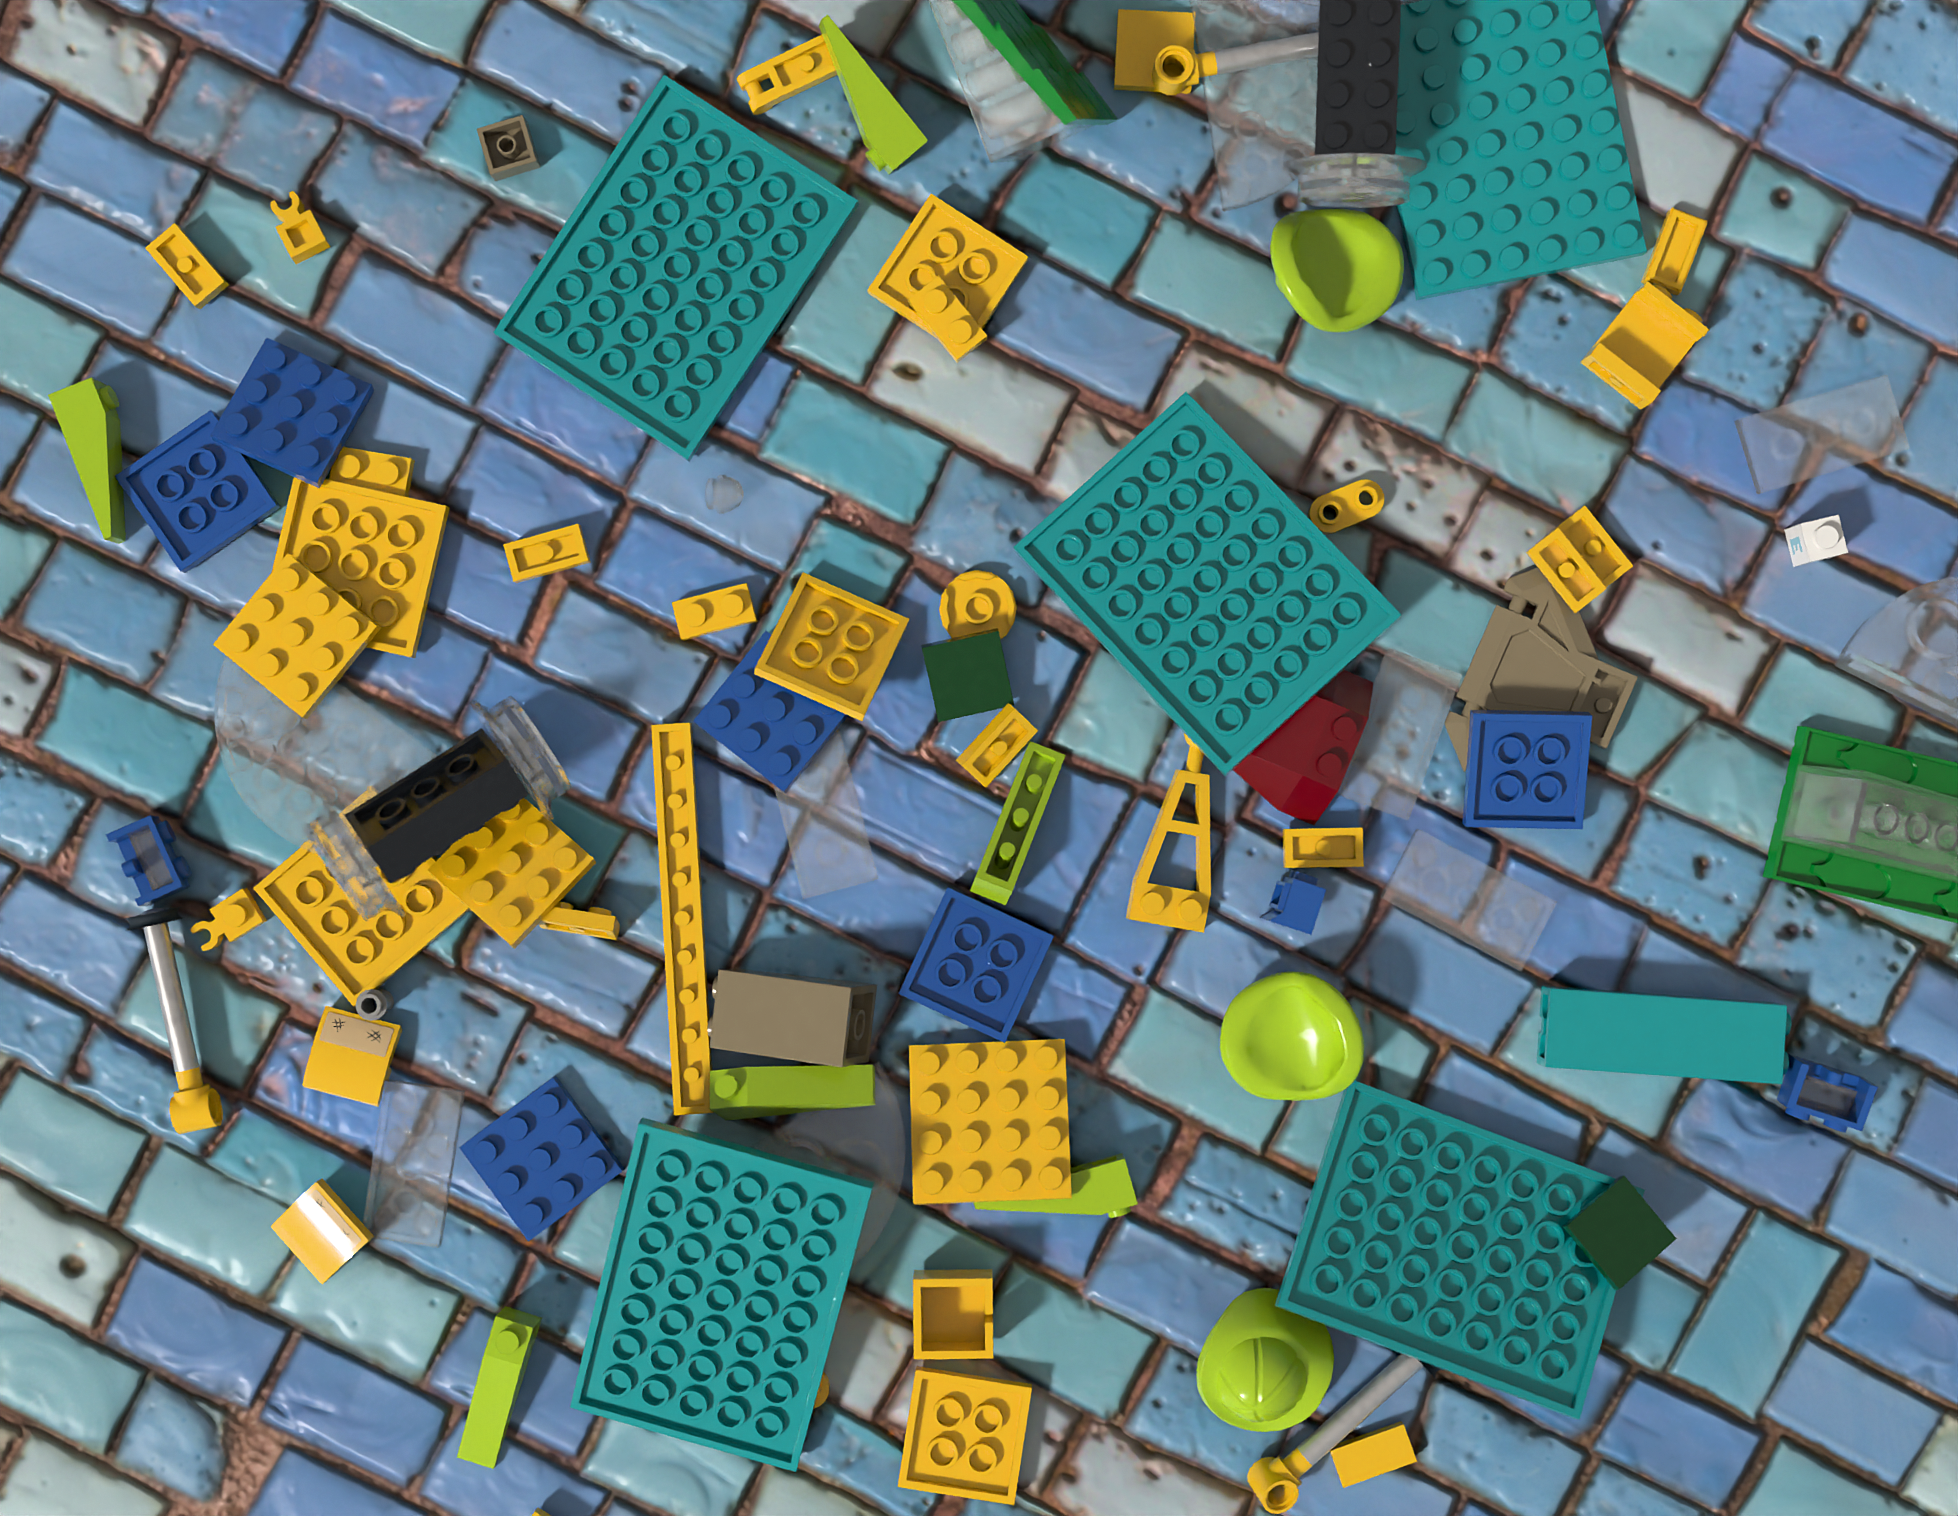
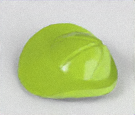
[1270,209,1404,333]
[1220,971,1365,1101]
[1196,1288,1334,1432]

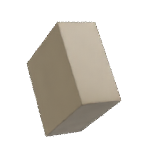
[477,115,541,181]

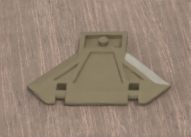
[1444,567,1638,772]

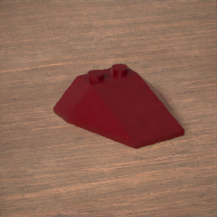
[1233,670,1374,825]

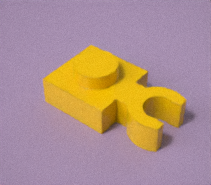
[270,191,331,265]
[190,888,268,951]

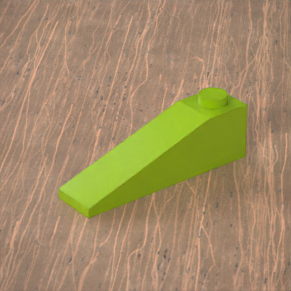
[819,14,928,174]
[48,377,126,544]
[970,741,1066,905]
[710,1065,876,1121]
[974,1153,1138,1218]
[457,1306,542,1469]

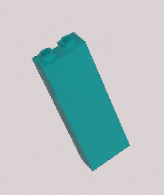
[1537,986,1791,1084]

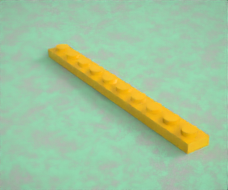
[651,723,714,1115]

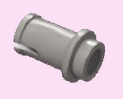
[356,989,394,1021]

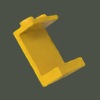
[1580,281,1710,410]

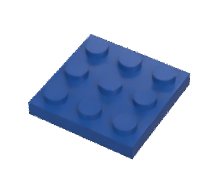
[211,338,374,489]
[115,410,281,573]
[693,631,848,794]
[1462,710,1592,829]
[899,887,1054,1043]
[459,1076,625,1242]

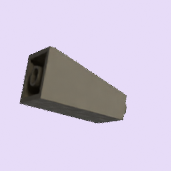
[708,968,877,1067]

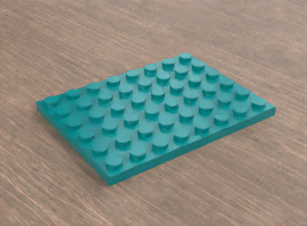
[1389,0,1647,300]
[493,75,859,462]
[1013,392,1401,776]
[1275,1081,1645,1419]
[570,1117,874,1472]

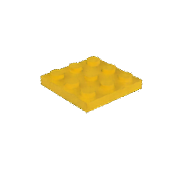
[867,194,1028,338]
[213,553,381,719]
[754,572,909,721]
[427,798,596,949]
[898,1366,1032,1505]

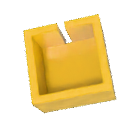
[913,1269,993,1359]

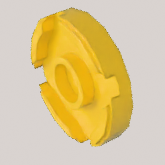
[939,570,1017,640]

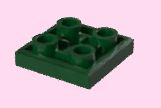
[921,628,1014,722]
[1562,1176,1677,1290]

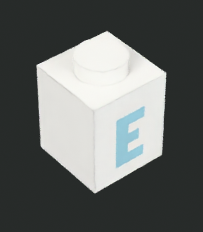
[1784,515,1848,567]

